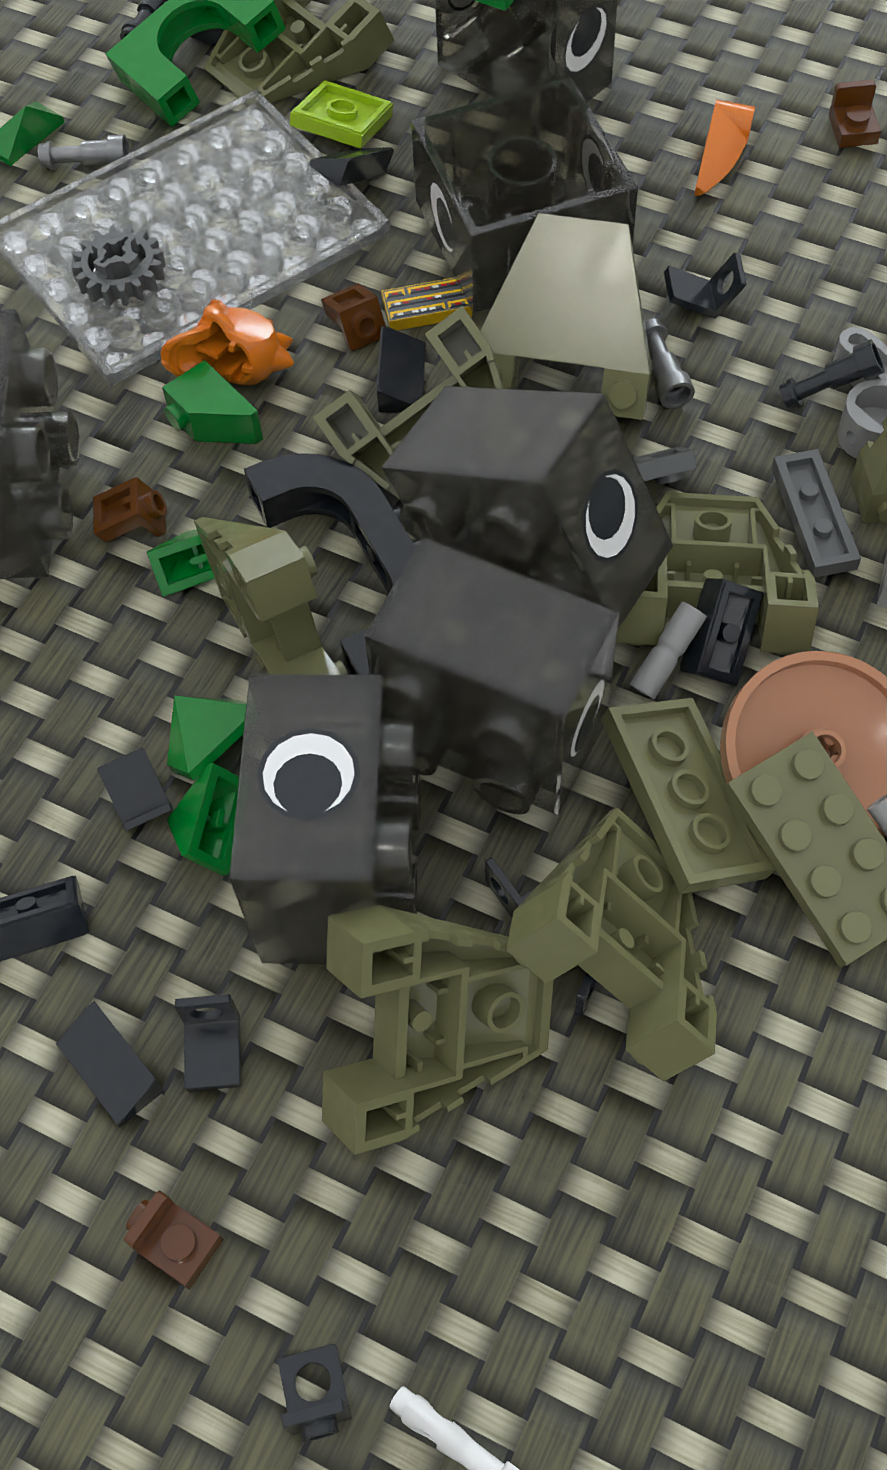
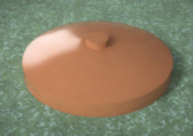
[720,651,887,838]

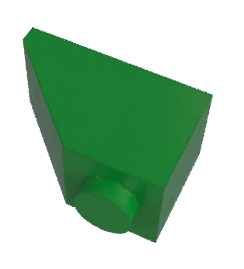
[162,360,264,444]

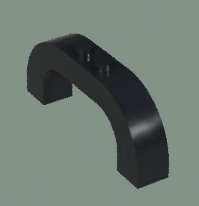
[244,453,435,702]

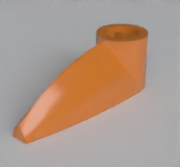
[694,99,755,196]

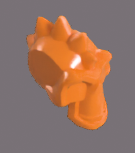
[160,299,294,386]

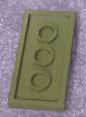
[601,698,776,895]
[723,731,887,967]

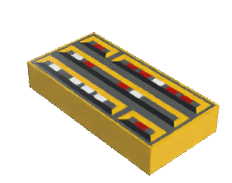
[381,276,472,331]

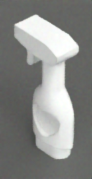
[389,1386,519,1470]

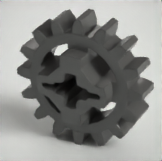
[71,225,166,307]

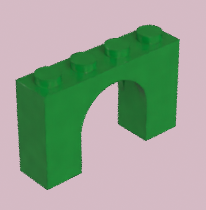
[105,0,286,127]

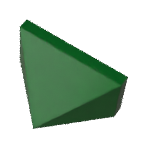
[0,101,65,166]
[146,529,214,597]
[167,695,265,780]
[167,763,253,876]

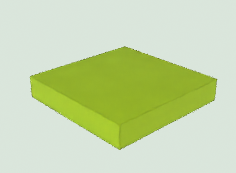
[290,80,394,149]

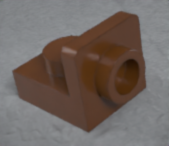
[829,79,881,148]
[321,283,386,351]
[93,477,167,542]
[123,1190,224,1290]

